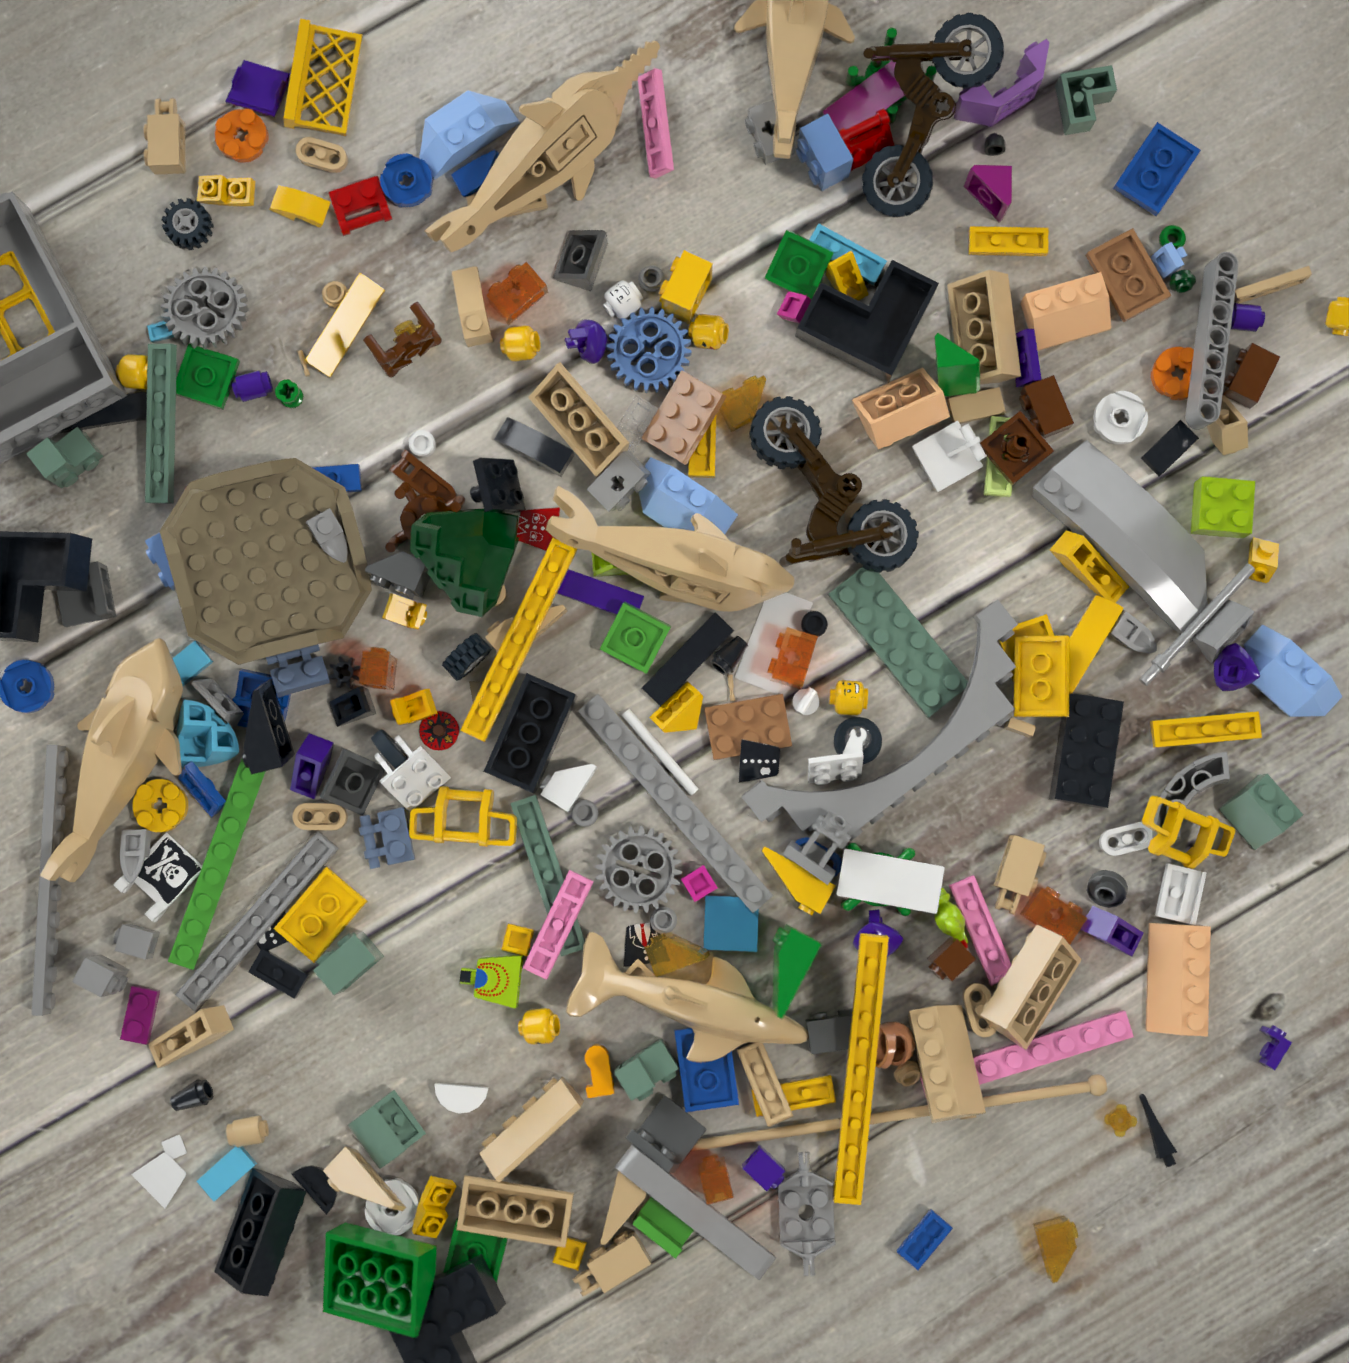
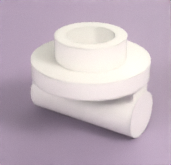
[793,687,819,715]

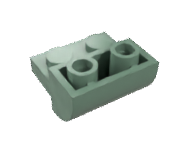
[348,1090,426,1169]

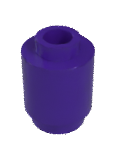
[1231,303,1265,332]
[232,370,273,402]

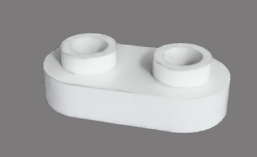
[1099,822,1153,856]

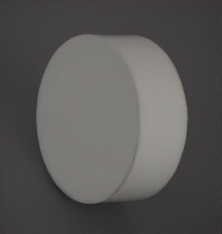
[571,800,598,827]

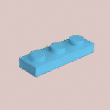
[809,223,887,286]

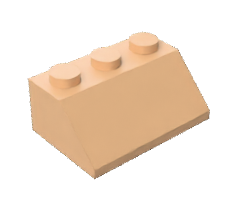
[1020,272,1111,351]
[852,367,950,450]

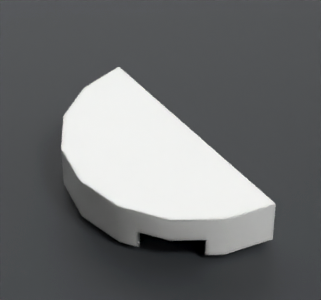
[435,1083,489,1113]

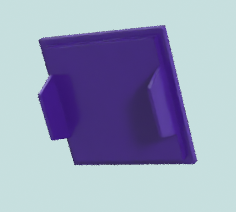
[225,60,291,117]

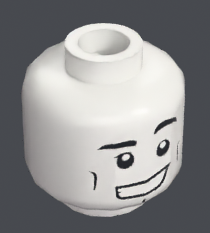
[603,280,643,319]

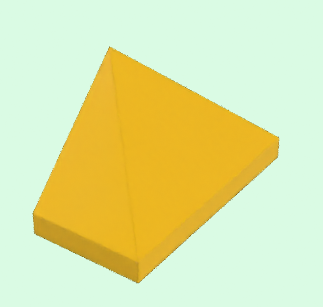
[825,251,869,301]
[649,681,703,733]

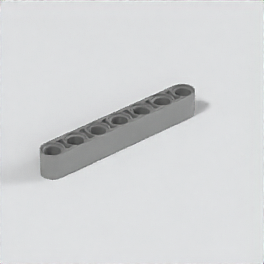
[1186,252,1238,430]
[615,1144,776,1280]

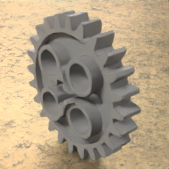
[161,267,249,350]
[595,826,682,913]

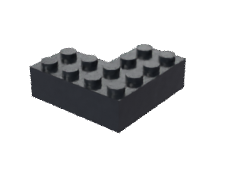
[795,260,939,383]
[0,531,93,643]
[389,1254,506,1363]

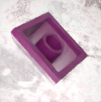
[963,165,1012,223]

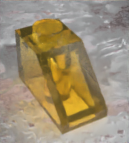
[644,932,710,977]
[1033,1215,1078,1283]

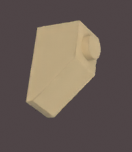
[1203,395,1248,455]

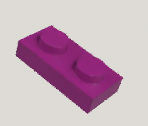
[120,985,160,1045]

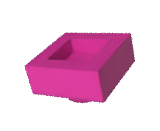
[777,291,811,323]
[681,865,718,902]

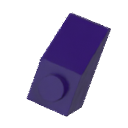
[290,733,334,800]
[1081,905,1144,957]

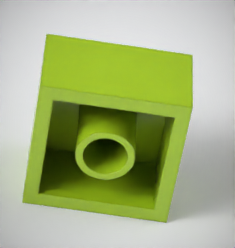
[1191,476,1255,539]

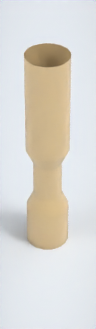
[298,350,310,377]
[727,674,735,701]

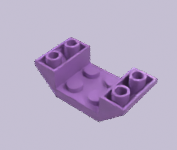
[954,38,1050,127]

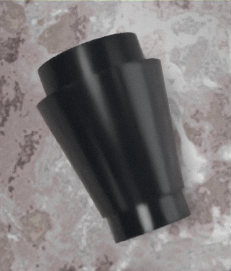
[711,636,748,676]
[170,1079,214,1111]

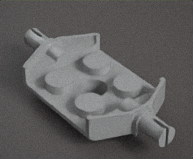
[778,1152,836,1276]

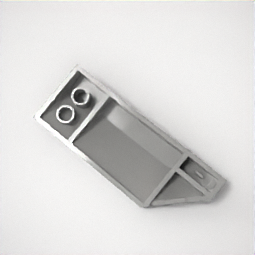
[1032,440,1208,643]

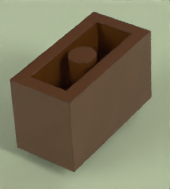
[1222,343,1280,409]
[1019,375,1074,439]
[927,937,976,982]

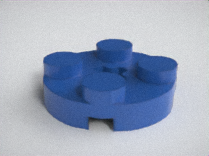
[380,153,433,208]
[0,660,55,713]

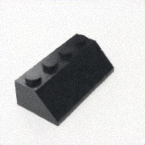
[214,1168,307,1296]

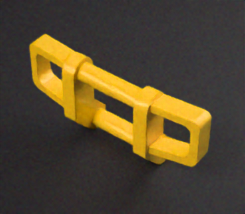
[409,786,517,847]
[1142,796,1235,869]

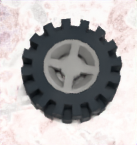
[162,198,214,250]
[442,633,492,681]

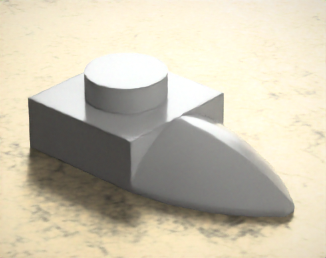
[306,508,348,563]
[1109,610,1157,653]
[120,829,151,883]

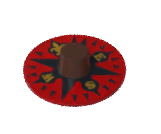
[419,711,459,751]

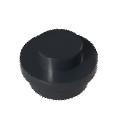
[801,611,828,638]

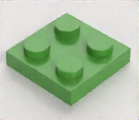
[600,601,671,674]

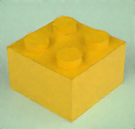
[659,250,713,325]

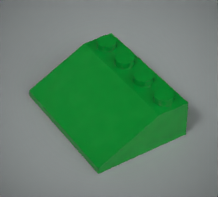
[772,924,822,1019]
[323,1222,437,1338]

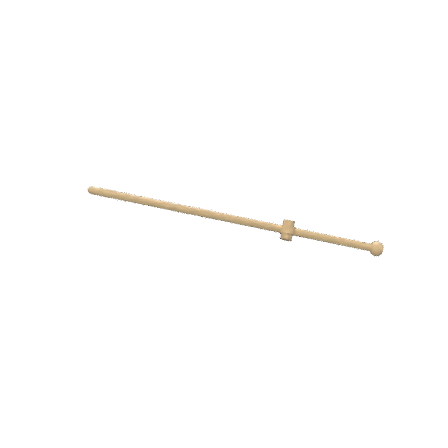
[691,1074,1107,1151]

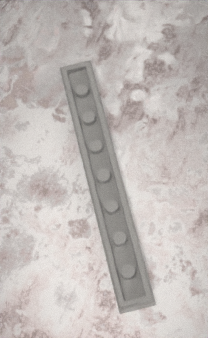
[175,831,339,1012]

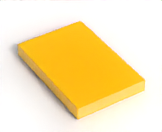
[1014,635,1069,717]
[274,867,368,963]

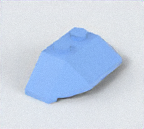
[419,90,520,180]
[639,457,738,534]
[1244,625,1342,717]

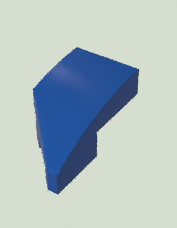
[451,150,499,198]

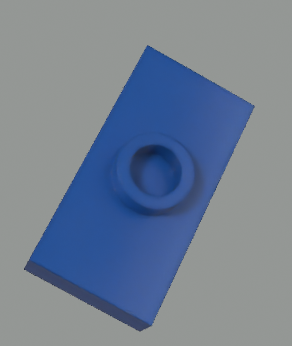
[312,464,362,493]
[178,761,226,817]
[896,1209,953,1270]

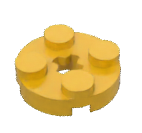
[133,779,188,832]

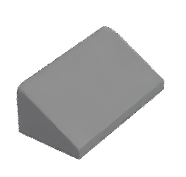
[191,678,244,727]

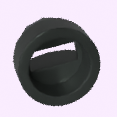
[984,133,1006,156]

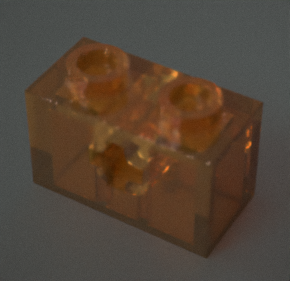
[486,262,548,325]
[767,627,818,690]
[359,647,397,690]
[1020,886,1087,945]
[698,1154,734,1205]

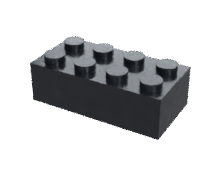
[483,673,578,794]
[1049,693,1124,809]

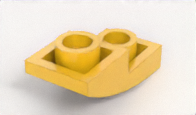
[197,175,255,206]
[269,185,331,228]
[412,1176,457,1238]

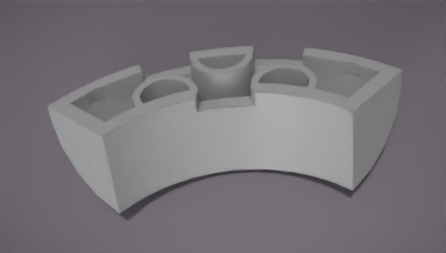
[1152,752,1230,840]

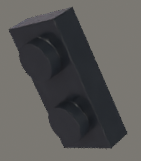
[248,948,310,999]

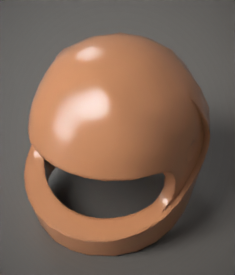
[876,1021,915,1069]

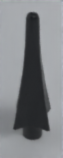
[1139,1094,1177,1168]

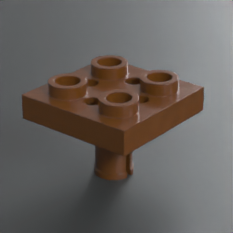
[980,410,1054,486]

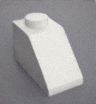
[540,764,598,812]

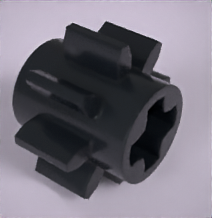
[329,656,363,689]

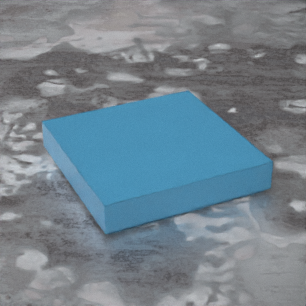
[703,896,759,952]

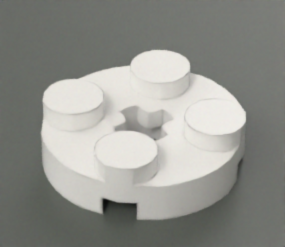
[1093,391,1148,445]
[365,1178,420,1235]

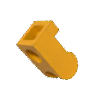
[585,1044,615,1099]

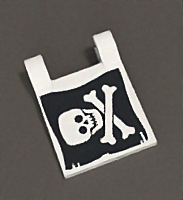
[114,832,202,922]

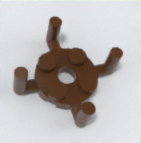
[363,302,442,377]
[385,482,465,553]

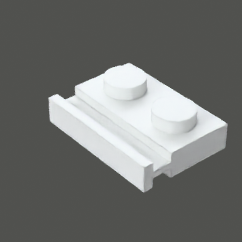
[1155,864,1207,925]

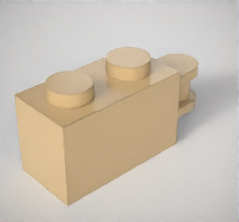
[144,98,186,175]
[993,835,1046,915]
[573,1230,651,1296]

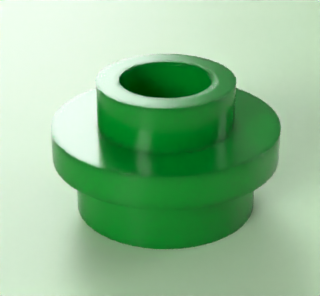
[1159,225,1186,249]

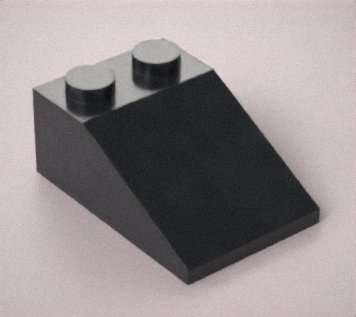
[242,679,295,775]

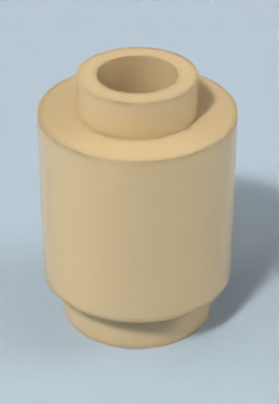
[226,1115,269,1147]

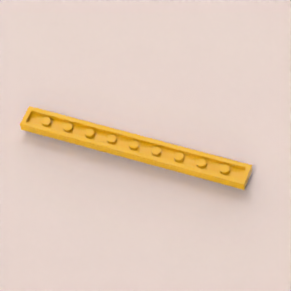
[833,933,889,1205]

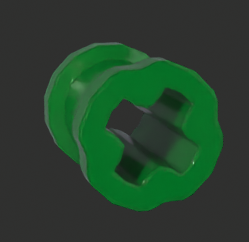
[275,379,304,408]

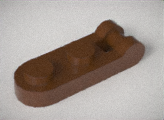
[389,450,457,502]

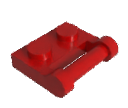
[838,108,895,172]
[328,175,393,236]

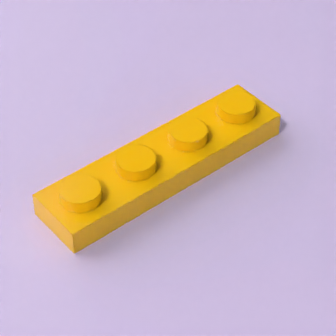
[1150,711,1262,748]

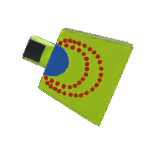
[460,955,523,1008]

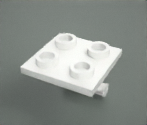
[911,420,987,492]

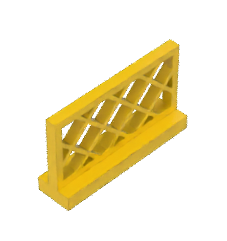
[283,18,362,136]

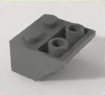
[365,551,430,599]

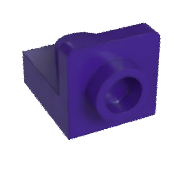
[1259,1025,1292,1070]

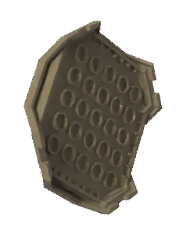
[160,458,372,665]

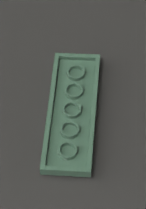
[828,567,968,718]

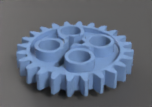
[607,307,692,393]

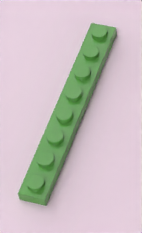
[168,758,266,970]

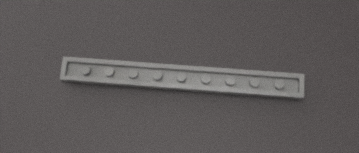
[578,694,773,913]
[32,745,69,1016]

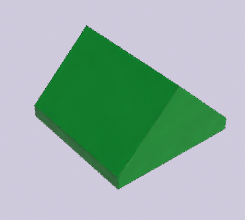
[934,333,980,397]

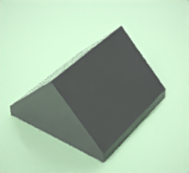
[553,230,608,292]
[320,748,385,816]

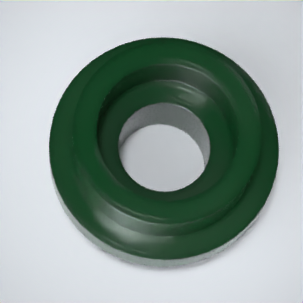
[1169,270,1196,293]

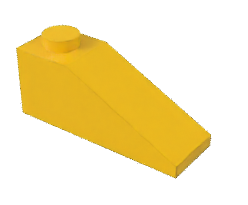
[1050,530,1129,603]
[761,846,836,915]

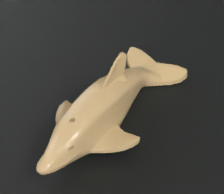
[566,932,809,1063]

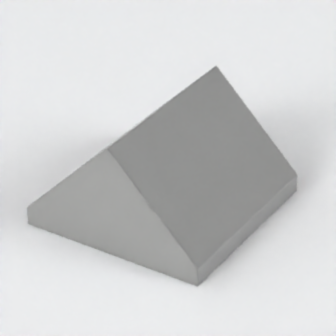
[1192,599,1254,664]

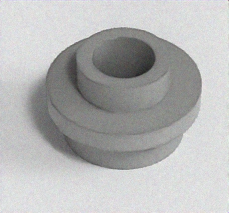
[638,266,665,292]

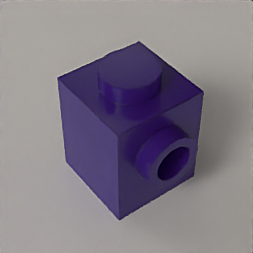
[742,1145,785,1192]

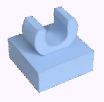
[1150,242,1188,279]

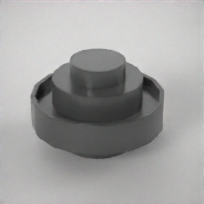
[1087,870,1128,908]

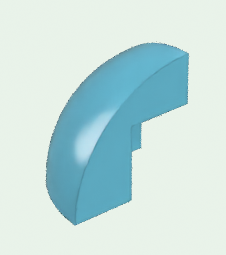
[176,700,239,768]

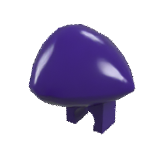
[565,319,607,364]
[1214,643,1260,691]
[853,909,903,957]

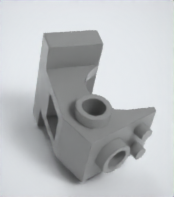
[783,810,852,885]

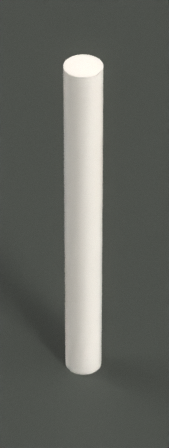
[622,709,699,796]

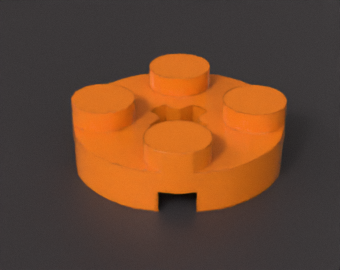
[215,109,269,163]
[1151,347,1194,401]

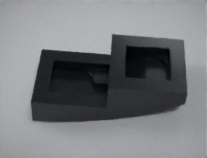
[1141,419,1199,477]

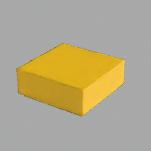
[501,923,534,956]
[552,1237,587,1270]

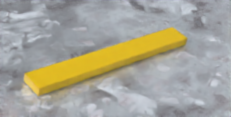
[460,538,577,742]

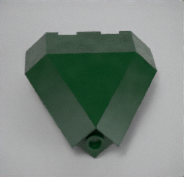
[410,509,520,617]

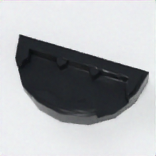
[291,1165,337,1215]

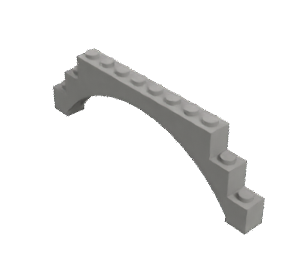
[742,599,1018,841]

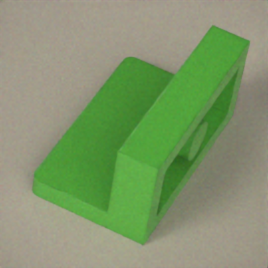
[632,1197,694,1259]

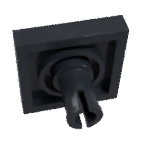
[470,458,526,513]

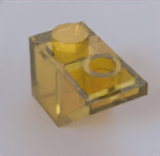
[719,375,766,432]

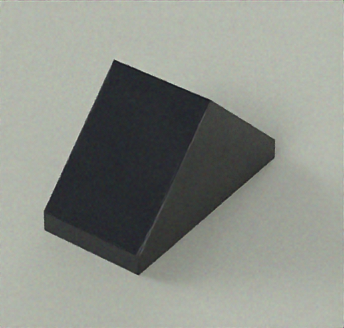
[329,686,377,727]

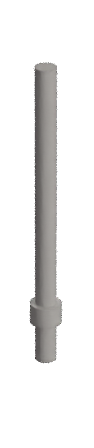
[1139,563,1255,686]

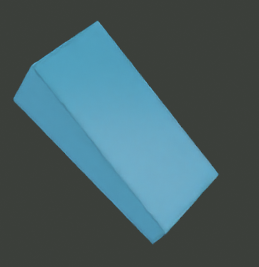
[147,321,174,342]

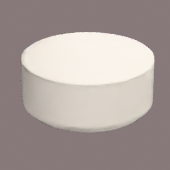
[409,430,436,458]

